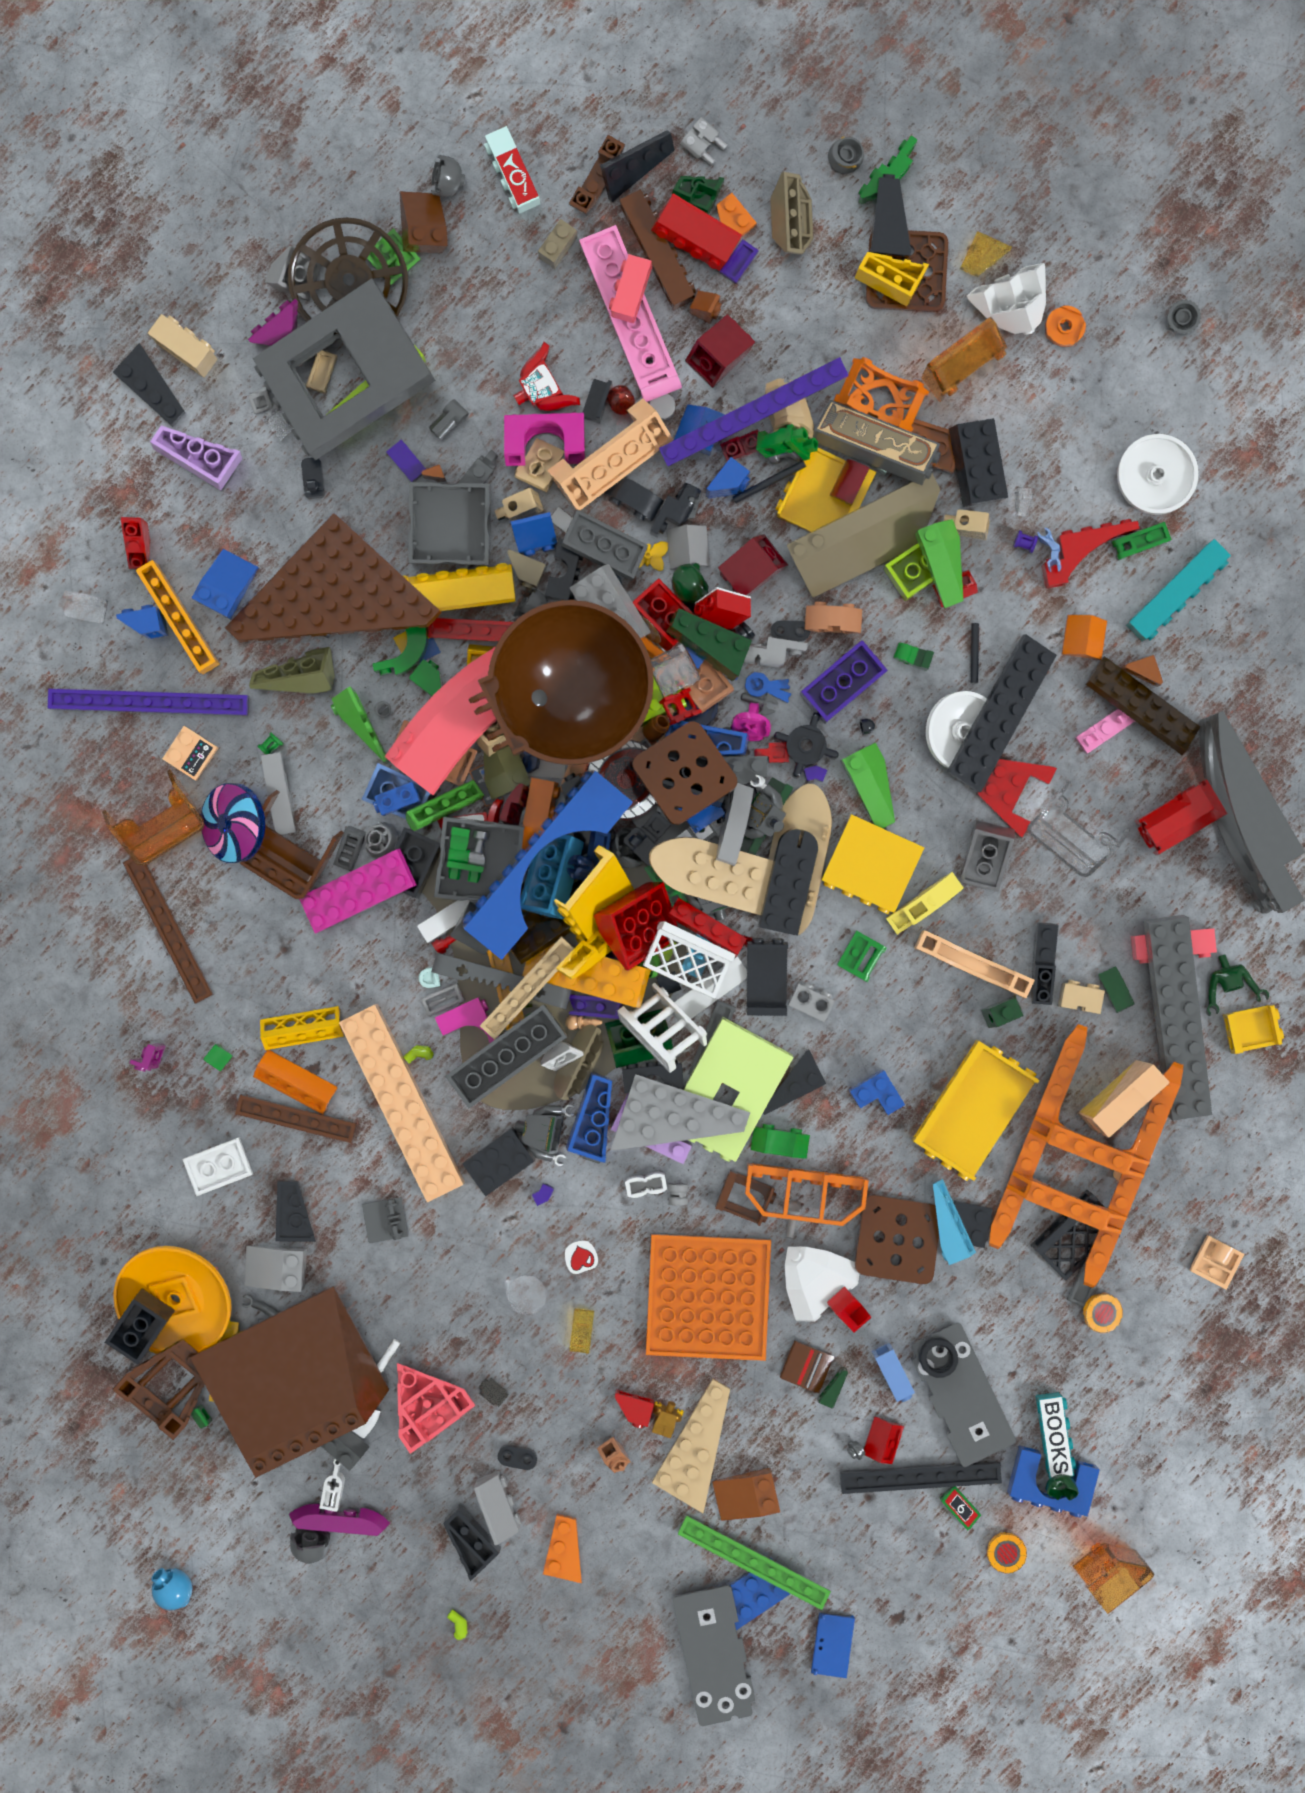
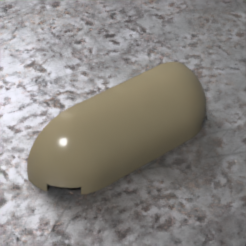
[554,1025,604,1100]

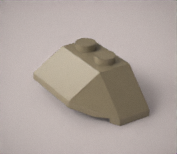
[770,172,813,255]

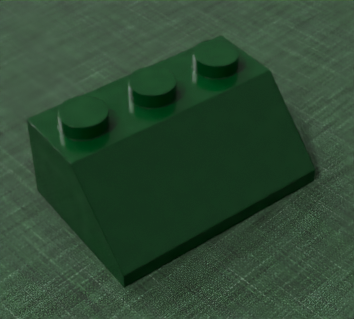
[605,1009,673,1068]

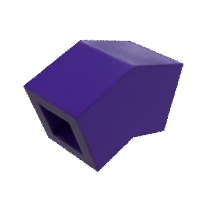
[803,766,827,782]
[532,1183,554,1206]

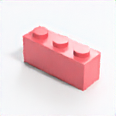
[609,254,652,324]

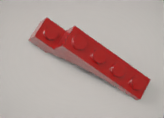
[1041,519,1139,589]

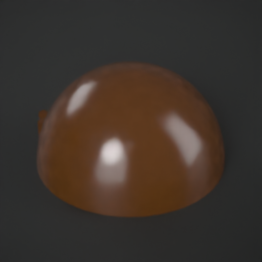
[468,600,654,765]

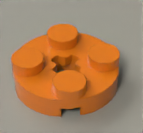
[1045,305,1086,347]

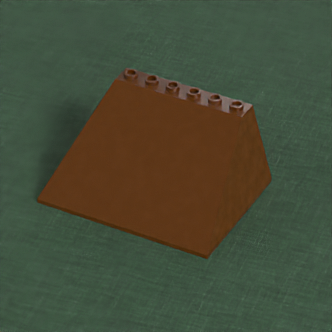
[190,1286,389,1478]

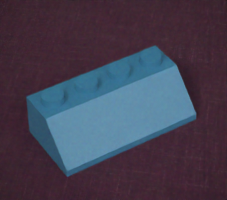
[520,831,584,919]

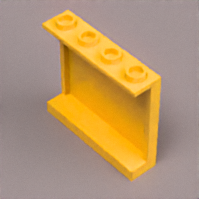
[775,448,876,532]
[821,814,924,914]
[554,845,634,943]

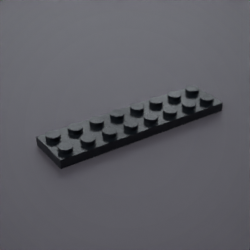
[947,634,1057,792]

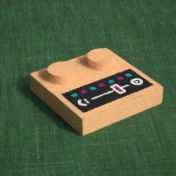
[162,726,218,781]

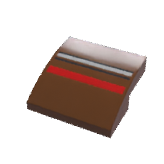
[780,1340,834,1393]

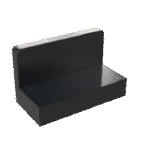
[582,379,613,424]

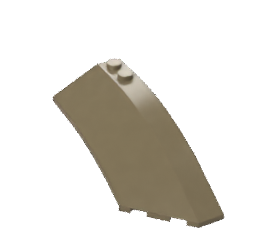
[787,473,940,597]

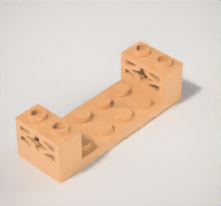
[547,398,673,510]

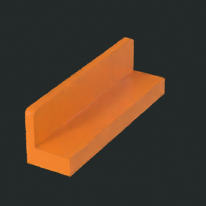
[253,1050,337,1114]

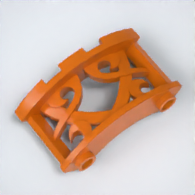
[833,357,929,432]

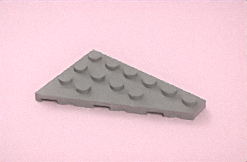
[611,1074,750,1151]

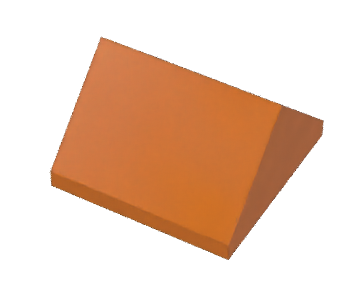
[1062,615,1107,660]

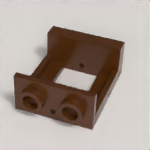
[715,1170,777,1226]

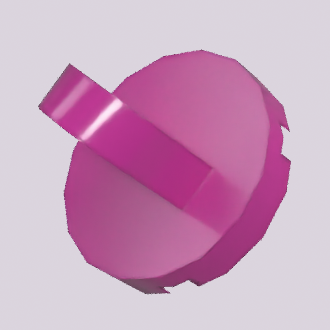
[731,702,771,741]

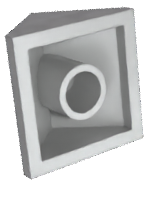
[667,524,710,570]

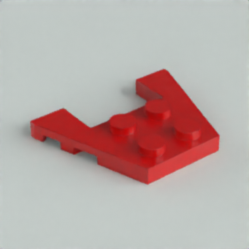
[976,759,1057,838]

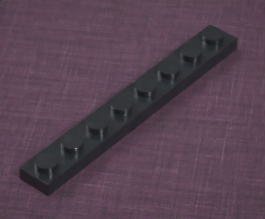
[840,1462,1002,1494]

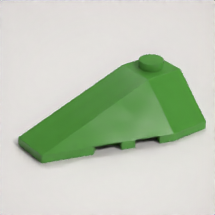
[915,519,963,609]
[331,687,389,764]
[840,743,895,828]

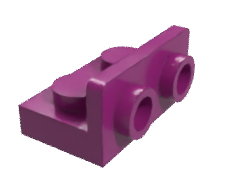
[129,1043,166,1072]

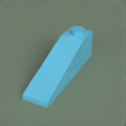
[933,1179,976,1265]

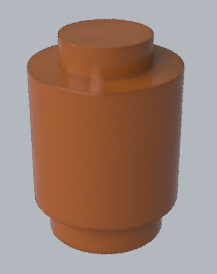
[642,715,670,742]

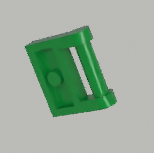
[837,930,887,983]

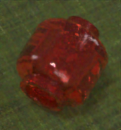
[607,385,635,415]

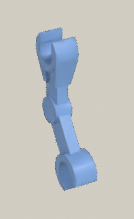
[1038,528,1061,572]

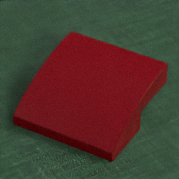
[499,783,529,825]

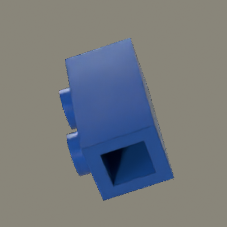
[373,782,421,816]

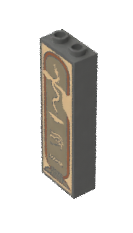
[813,400,941,485]

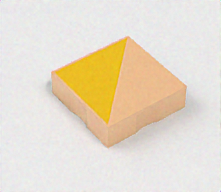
[1077,1060,1170,1138]

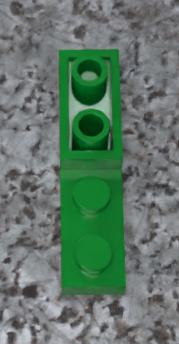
[858,135,918,204]

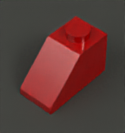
[615,1389,654,1428]

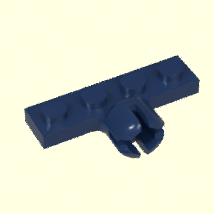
[567,831,611,882]

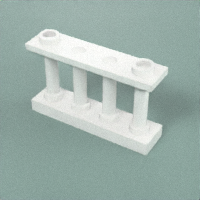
[617,983,707,1073]

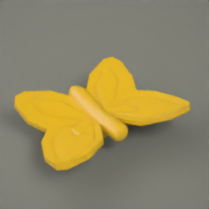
[639,541,668,571]

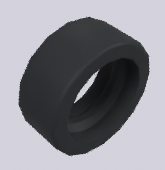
[919,1338,958,1378]

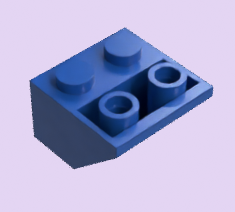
[116,605,169,639]

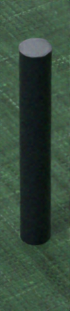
[970,623,979,683]

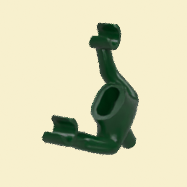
[1206,954,1269,1016]

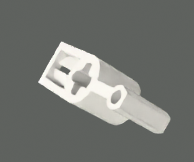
[320,1459,345,1512]

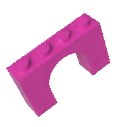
[504,412,585,466]
[435,997,499,1044]

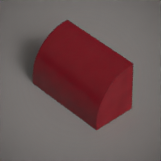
[830,459,870,506]

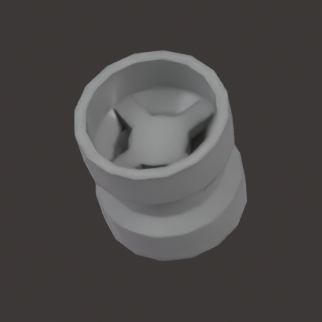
[668,1183,688,1205]

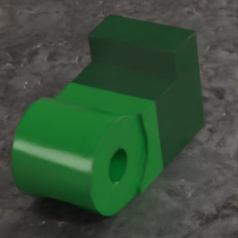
[893,643,934,671]

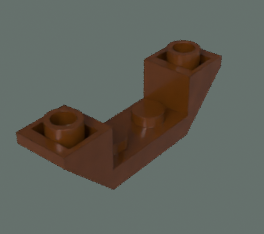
[569,135,625,214]

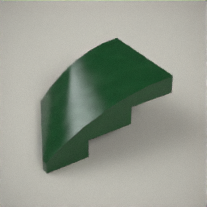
[672,176,725,214]

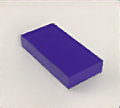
[720,239,759,284]
[386,439,426,482]

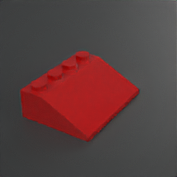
[594,882,678,970]

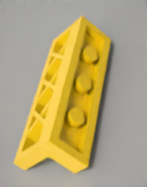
[260,1006,344,1050]

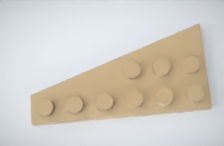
[652,1378,730,1513]

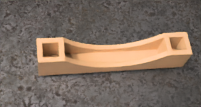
[914,930,1035,998]

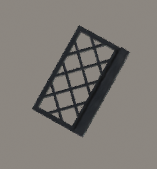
[1031,1190,1105,1281]

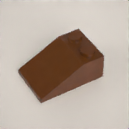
[399,191,448,253]

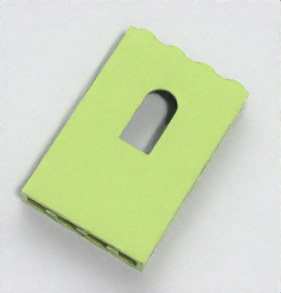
[683,1017,793,1162]

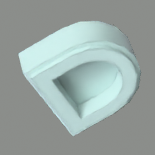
[419,968,441,988]

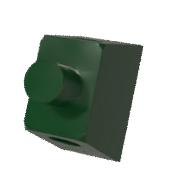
[981,995,1024,1028]

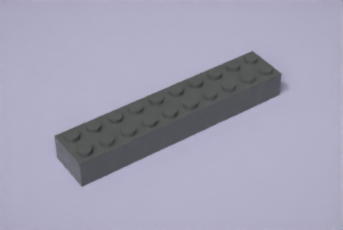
[1143,915,1212,1120]

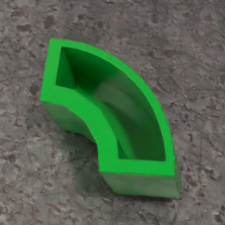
[751,1123,810,1159]

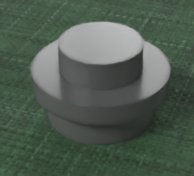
[847,1441,865,1460]

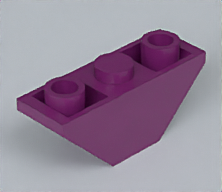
[248,299,298,346]

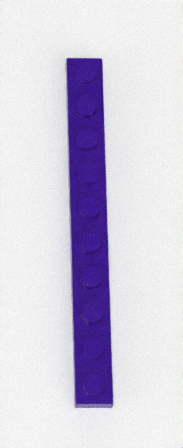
[659,357,849,467]
[48,689,249,716]

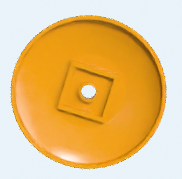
[113,1246,232,1354]

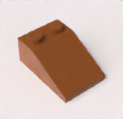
[712,1468,780,1521]

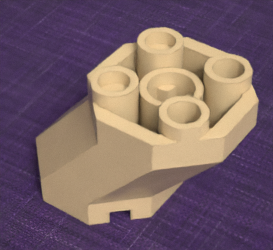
[765,378,814,439]

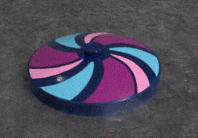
[200,783,265,863]

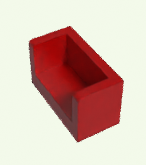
[827,1287,871,1333]

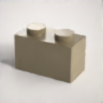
[538,219,578,269]

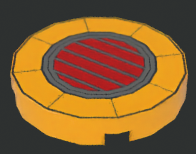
[1083,1293,1123,1333]
[987,1532,1027,1574]

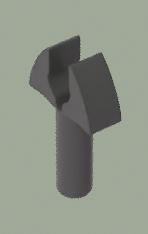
[741,693,778,715]

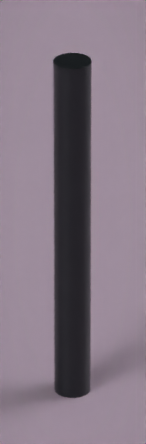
[733,460,807,504]

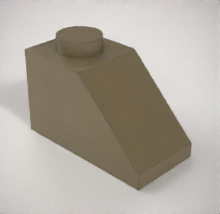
[507,549,547,589]

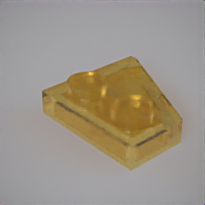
[960,231,1012,277]

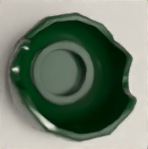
[1045,1474,1079,1501]

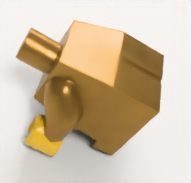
[652,1401,684,1439]

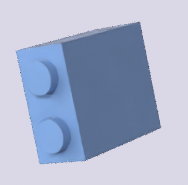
[872,1343,915,1402]

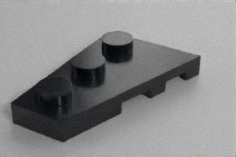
[275,1180,316,1242]

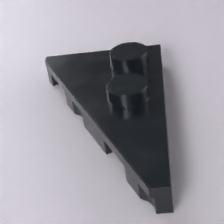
[763,1049,826,1115]

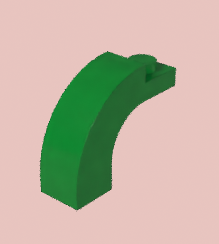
[372,627,428,677]

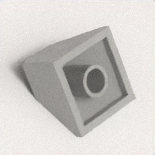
[265,246,321,301]

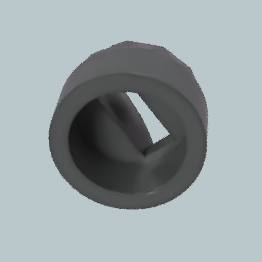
[375,701,391,718]

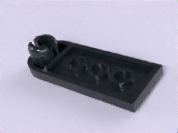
[758,828,818,936]

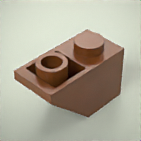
[689,291,722,324]

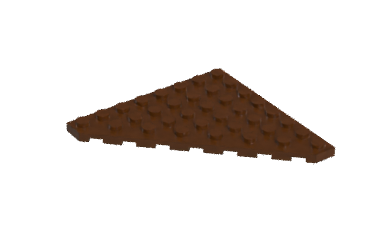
[225,513,442,643]

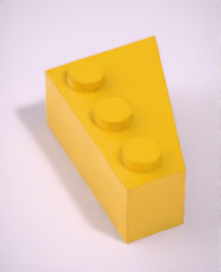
[855,252,929,307]

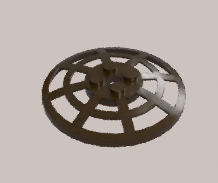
[288,217,408,340]

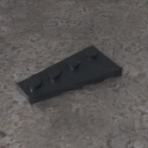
[113,343,186,427]

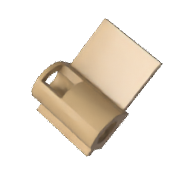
[515,438,564,492]

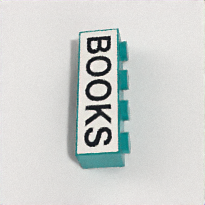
[1035,1392,1076,1478]

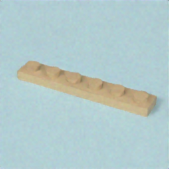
[480,937,574,1040]

